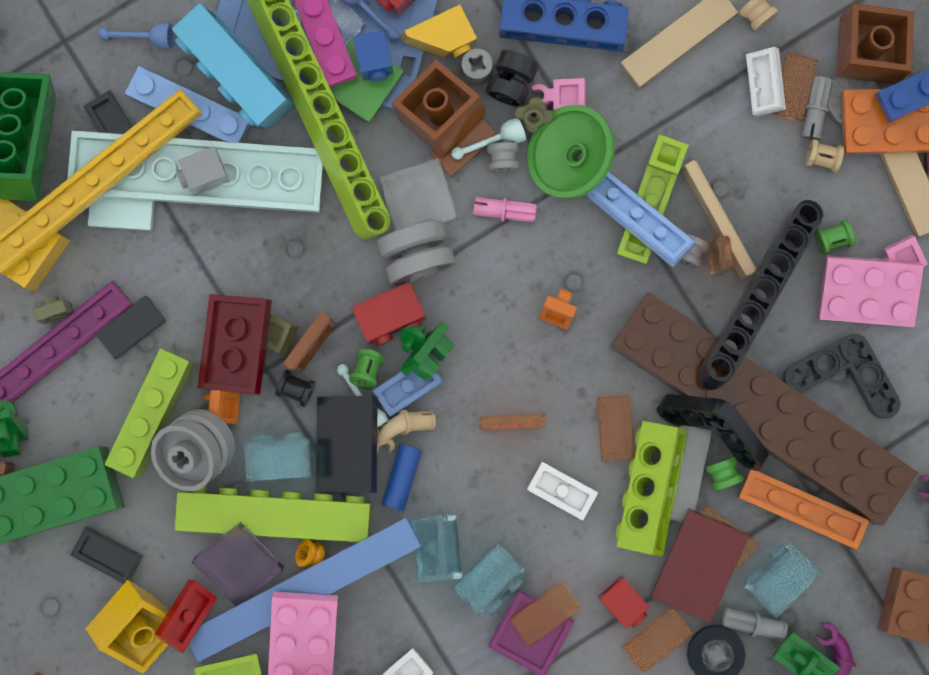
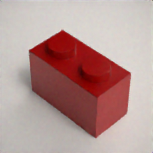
[351,281,426,347]

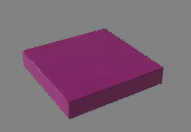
[488,589,575,675]

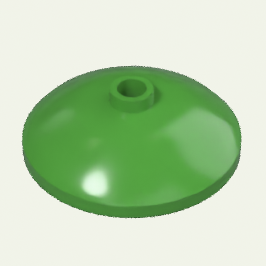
[527,105,615,199]

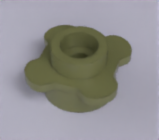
[515,97,553,132]

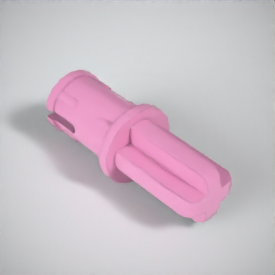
[473,196,537,222]

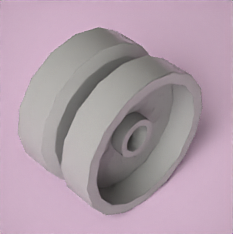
[377,220,456,285]
[151,409,236,491]

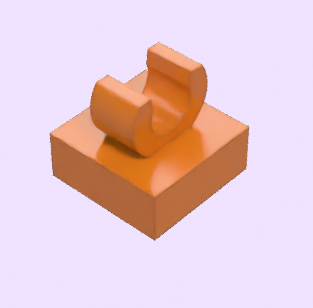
[538,288,577,330]
[204,390,241,425]

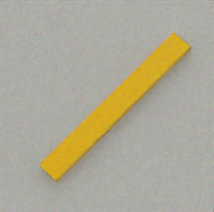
[0,89,202,275]

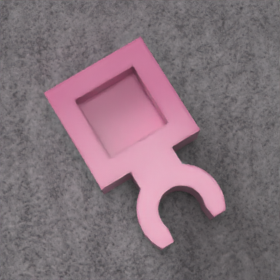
[532,78,586,110]
[871,235,928,266]

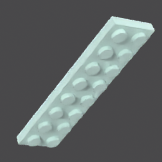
[67,131,323,213]

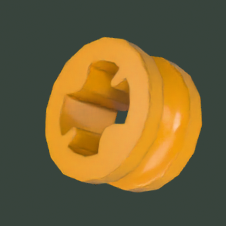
[295,539,325,569]

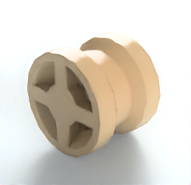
[739,0,779,32]

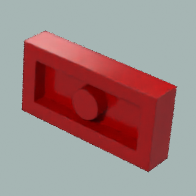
[154,579,217,653]

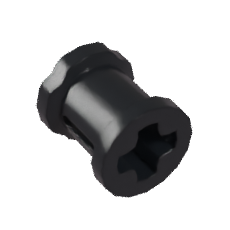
[275,370,316,407]

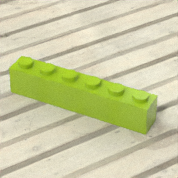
[175,486,372,542]

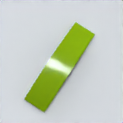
[617,134,689,264]

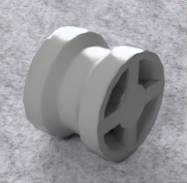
[462,48,493,85]
[487,142,520,173]
[679,233,710,269]

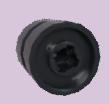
[485,50,539,107]

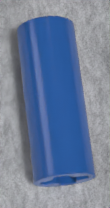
[381,443,422,511]

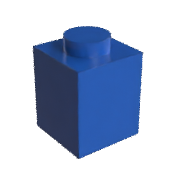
[353,29,394,83]

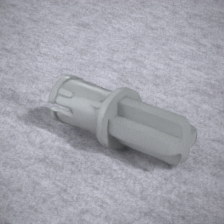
[801,76,832,140]
[722,608,788,642]

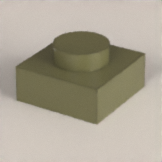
[32,297,74,324]
[266,313,299,356]

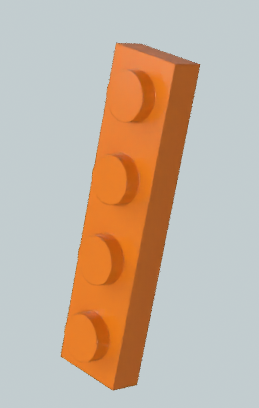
[737,469,870,550]

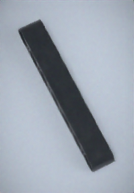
[698,200,824,390]

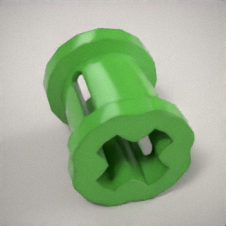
[815,219,855,256]
[349,349,385,390]

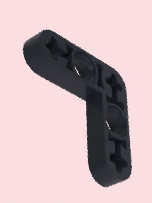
[782,334,901,418]
[656,394,768,471]

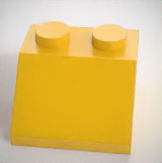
[85,580,169,674]

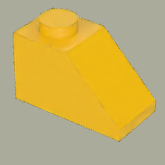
[400,5,477,58]

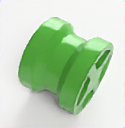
[705,456,744,491]

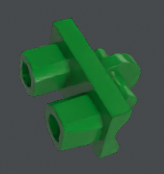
[399,321,455,381]
[0,400,29,458]
[772,631,840,675]

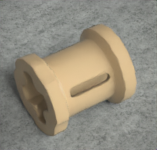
[805,139,844,173]

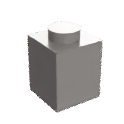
[176,146,229,195]

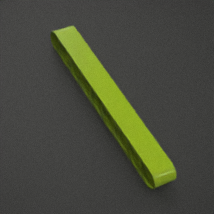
[246,0,391,241]

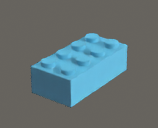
[172,3,295,129]

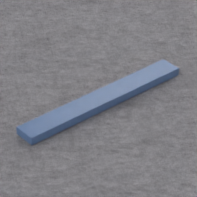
[189,517,423,662]

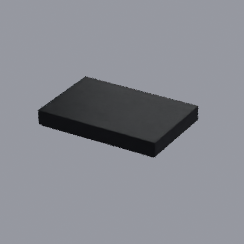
[316,396,378,493]

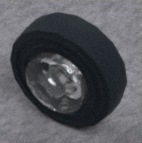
[687,625,746,675]

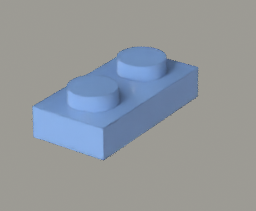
[372,371,443,417]

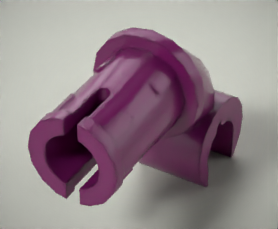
[816,622,857,675]

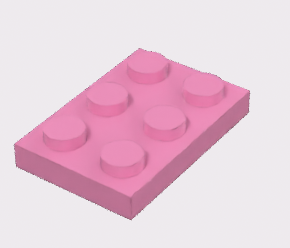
[818,255,924,327]
[268,591,338,675]

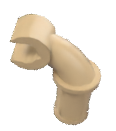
[377,410,436,454]

